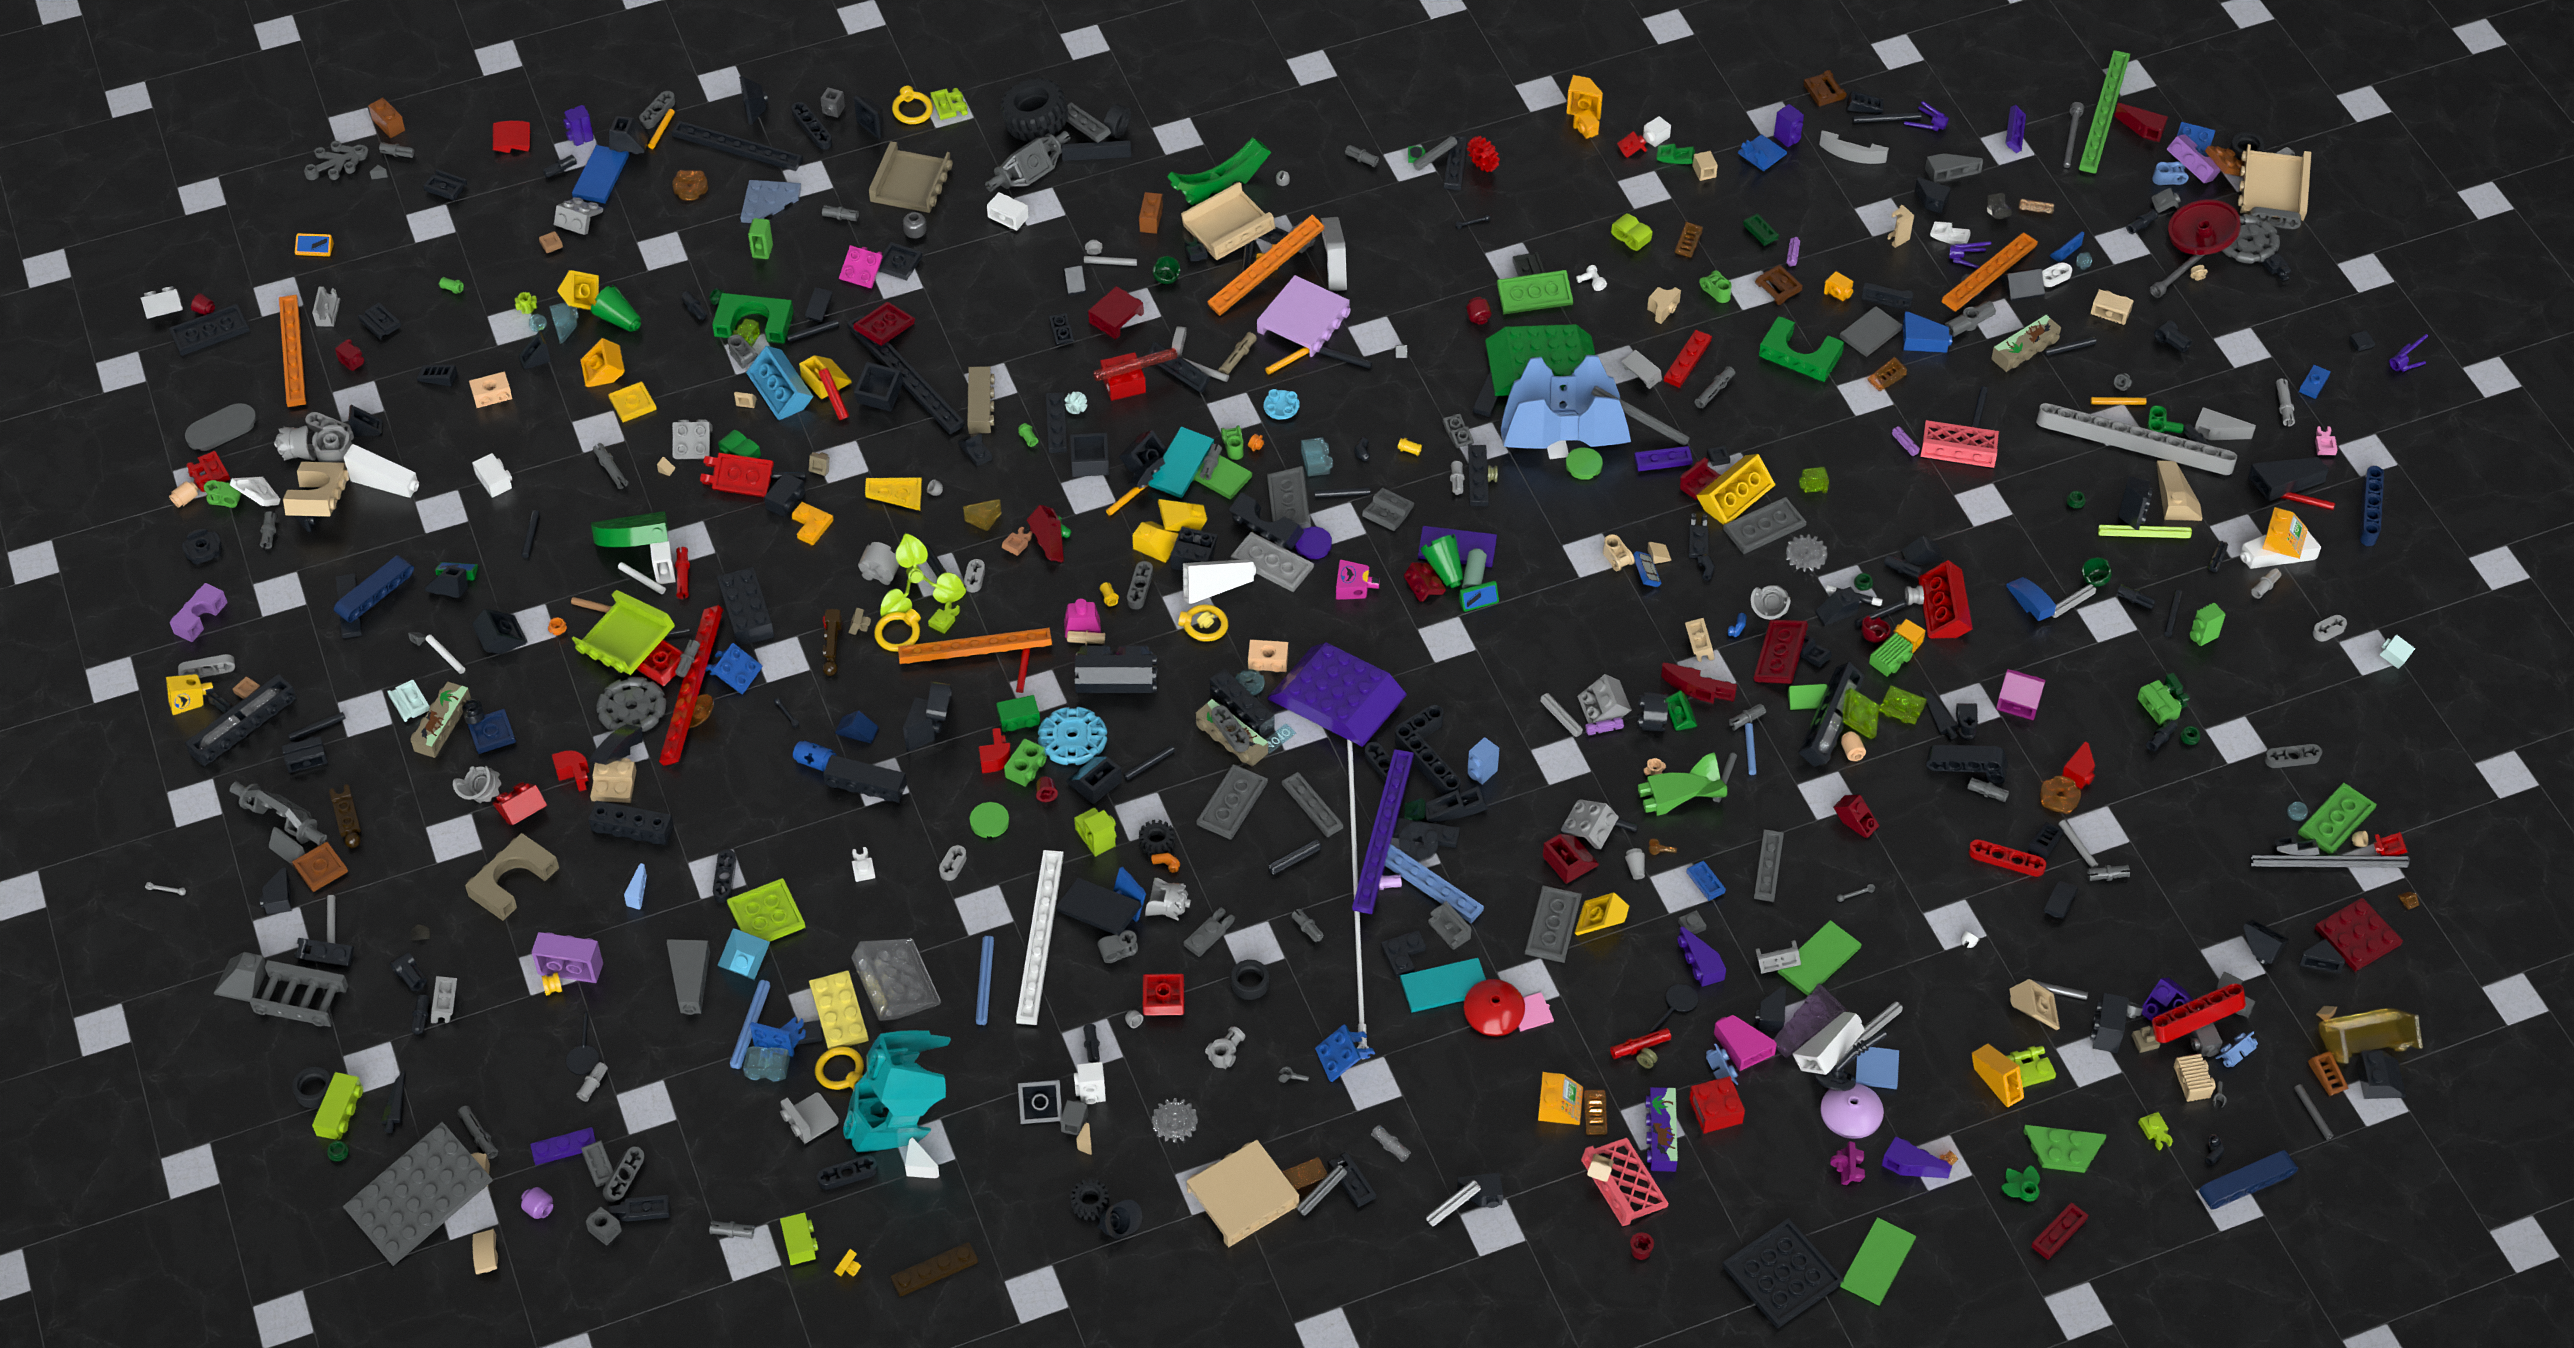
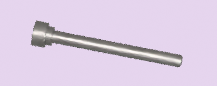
[2063,102,2084,168]
[2150,255,2204,298]

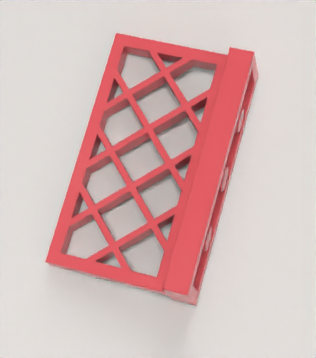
[1921,420,1999,468]
[1581,1138,1669,1226]

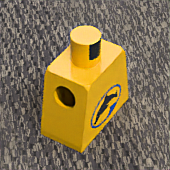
[166,674,214,715]

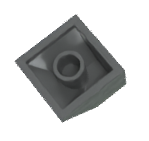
[214,952,267,1002]

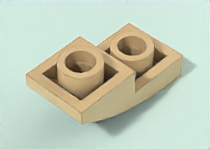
[473,1229,498,1274]

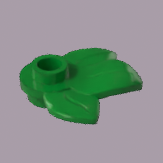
[2001,1166,2040,1202]

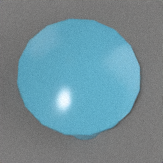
[1264,389,1299,419]

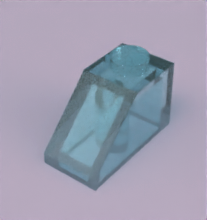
[549,302,579,343]

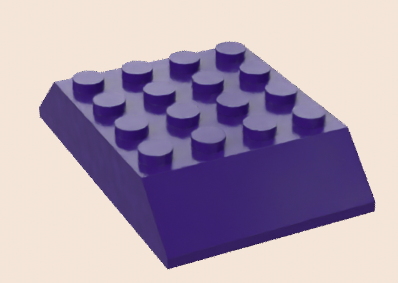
[1268,642,1406,747]

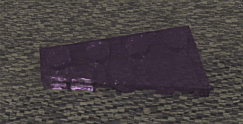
[1773,983,1847,1058]

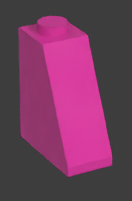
[1714,1015,1777,1071]

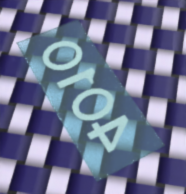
[1266,723,1296,754]

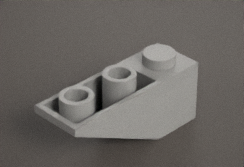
[2195,407,2256,440]

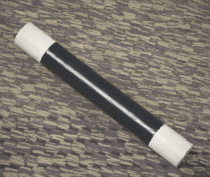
[1826,585,1883,607]

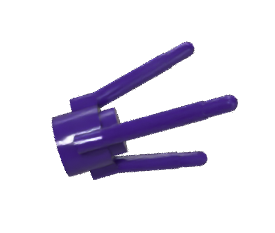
[1904,101,1949,131]
[1949,241,1992,269]
[2389,334,2428,372]

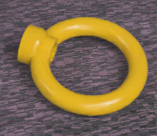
[892,86,933,124]
[1178,604,1228,641]
[875,608,921,652]
[815,1047,864,1090]

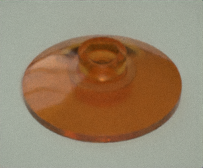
[689,694,714,728]

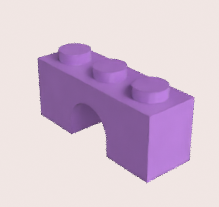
[2167,134,2221,183]
[170,583,227,642]

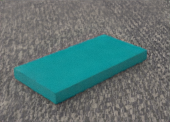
[1148,427,1214,498]
[1400,958,1486,1013]

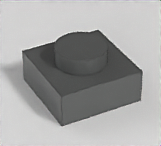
[1678,910,1706,935]

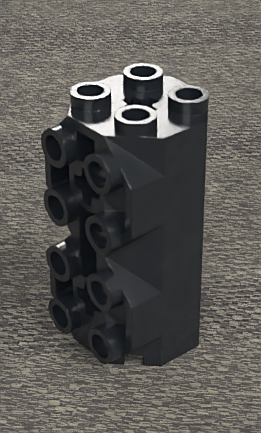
[1075,645,1157,693]

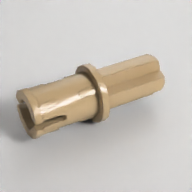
[1067,630,1105,645]

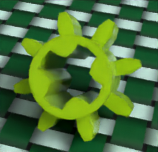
[515,292,537,314]

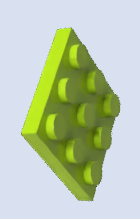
[727,878,806,942]

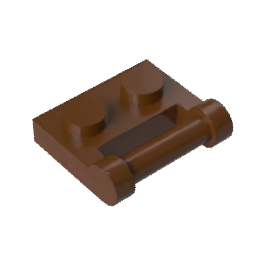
[1803,70,1847,106]
[1755,265,1803,305]

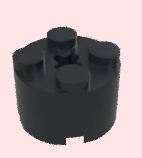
[1637,692,1668,732]

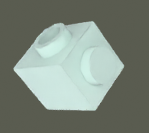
[2380,635,2415,669]

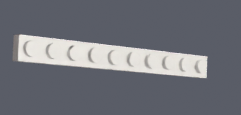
[1016,850,1064,1025]

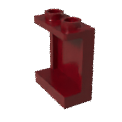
[1088,286,1144,339]

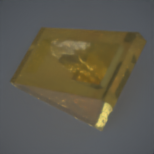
[963,499,1001,531]

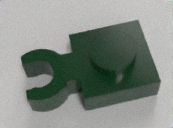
[2163,673,2190,708]

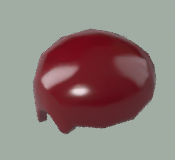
[1861,616,1891,643]

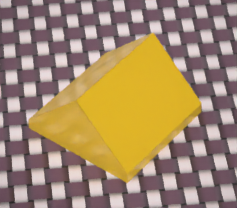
[557,270,599,310]

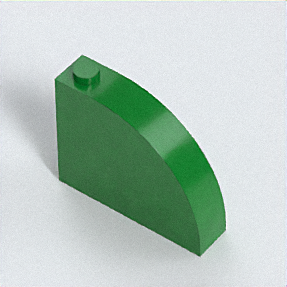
[591,511,668,547]

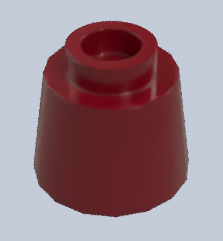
[191,293,215,315]
[1036,776,1058,802]
[1630,1232,1654,1260]

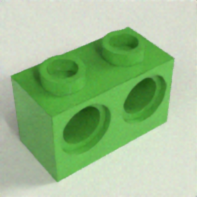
[1004,739,1047,787]

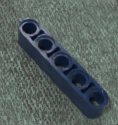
[2360,466,2384,546]
[334,556,414,623]
[2199,1150,2298,1210]

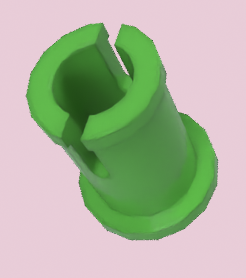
[439,277,464,294]
[1018,423,1038,447]

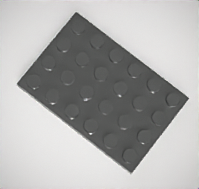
[343,1122,493,1266]

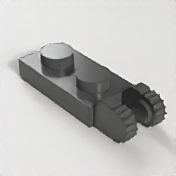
[1184,907,1235,957]

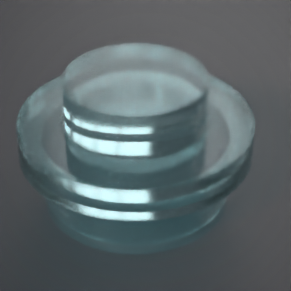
[2077,252,2092,270]
[529,314,547,332]
[2287,802,2308,821]

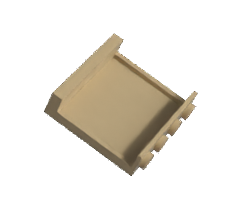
[2238,144,2311,221]
[1181,182,1275,260]
[1186,1140,1299,1248]

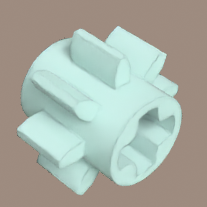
[1065,392,1087,414]

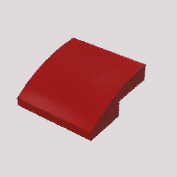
[493,121,530,153]

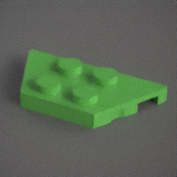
[2024,1125,2106,1173]

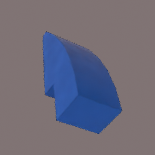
[2006,577,2057,621]

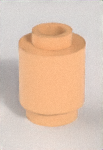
[169,481,198,508]
[1841,732,1866,761]

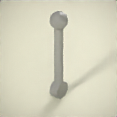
[145,882,186,895]

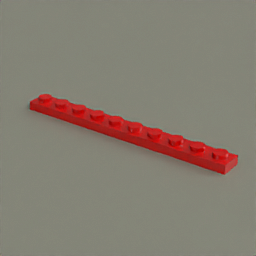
[659,605,723,766]

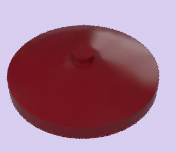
[2168,200,2241,255]

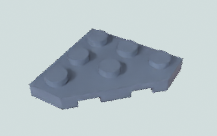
[740,180,801,223]

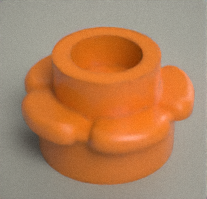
[1248,434,1264,451]
[548,618,567,635]

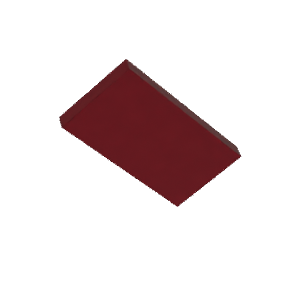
[1754,620,1808,684]

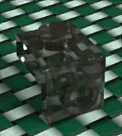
[1987,193,2011,219]

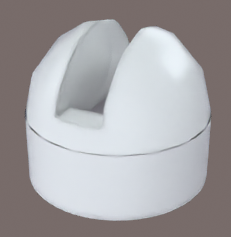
[1961,931,1979,948]

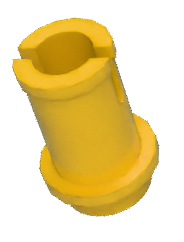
[1398,438,1422,456]
[1100,582,1119,606]

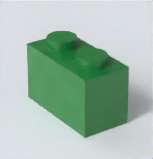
[996,695,1040,732]

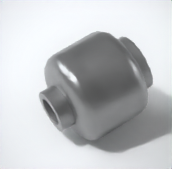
[903,212,926,238]

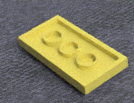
[809,971,869,1050]

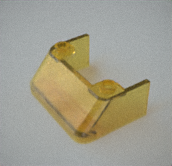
[2318,1009,2423,1063]

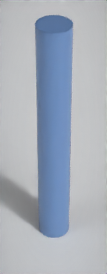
[1745,723,1756,775]

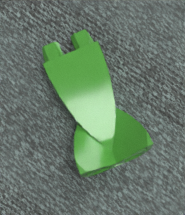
[1638,753,1727,816]

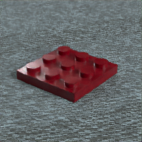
[2315,898,2403,971]

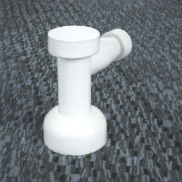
[1576,265,1607,291]

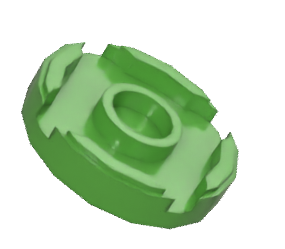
[1566,448,1603,479]
[970,802,1009,838]

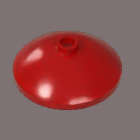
[1464,979,1525,1036]

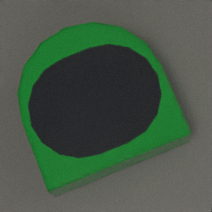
[1408,146,1426,163]

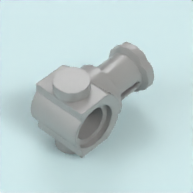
[1205,1026,1245,1069]

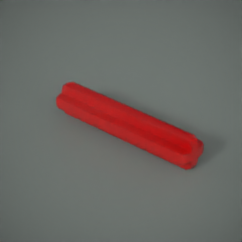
[818,368,849,420]

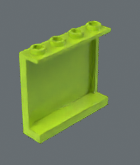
[572,590,675,675]

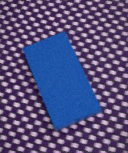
[572,145,629,203]

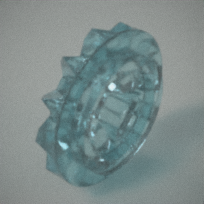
[1235,669,1265,695]

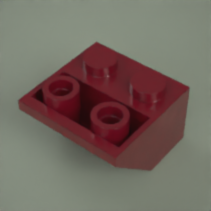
[1543,834,1599,884]

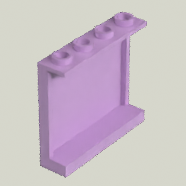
[1257,275,1350,357]

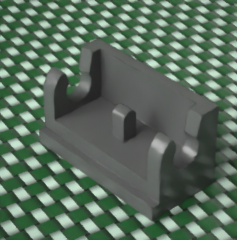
[1428,901,1471,950]

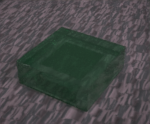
[1404,798,1425,821]

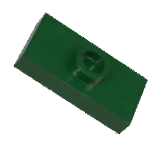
[1743,213,1779,246]

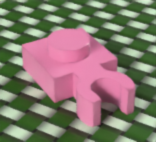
[2315,426,2337,455]

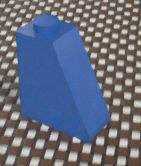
[1903,312,1952,353]

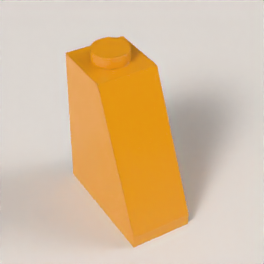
[1972,1044,2024,1107]

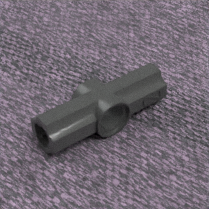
[1944,301,1996,337]

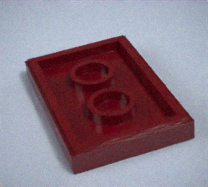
[853,301,915,346]

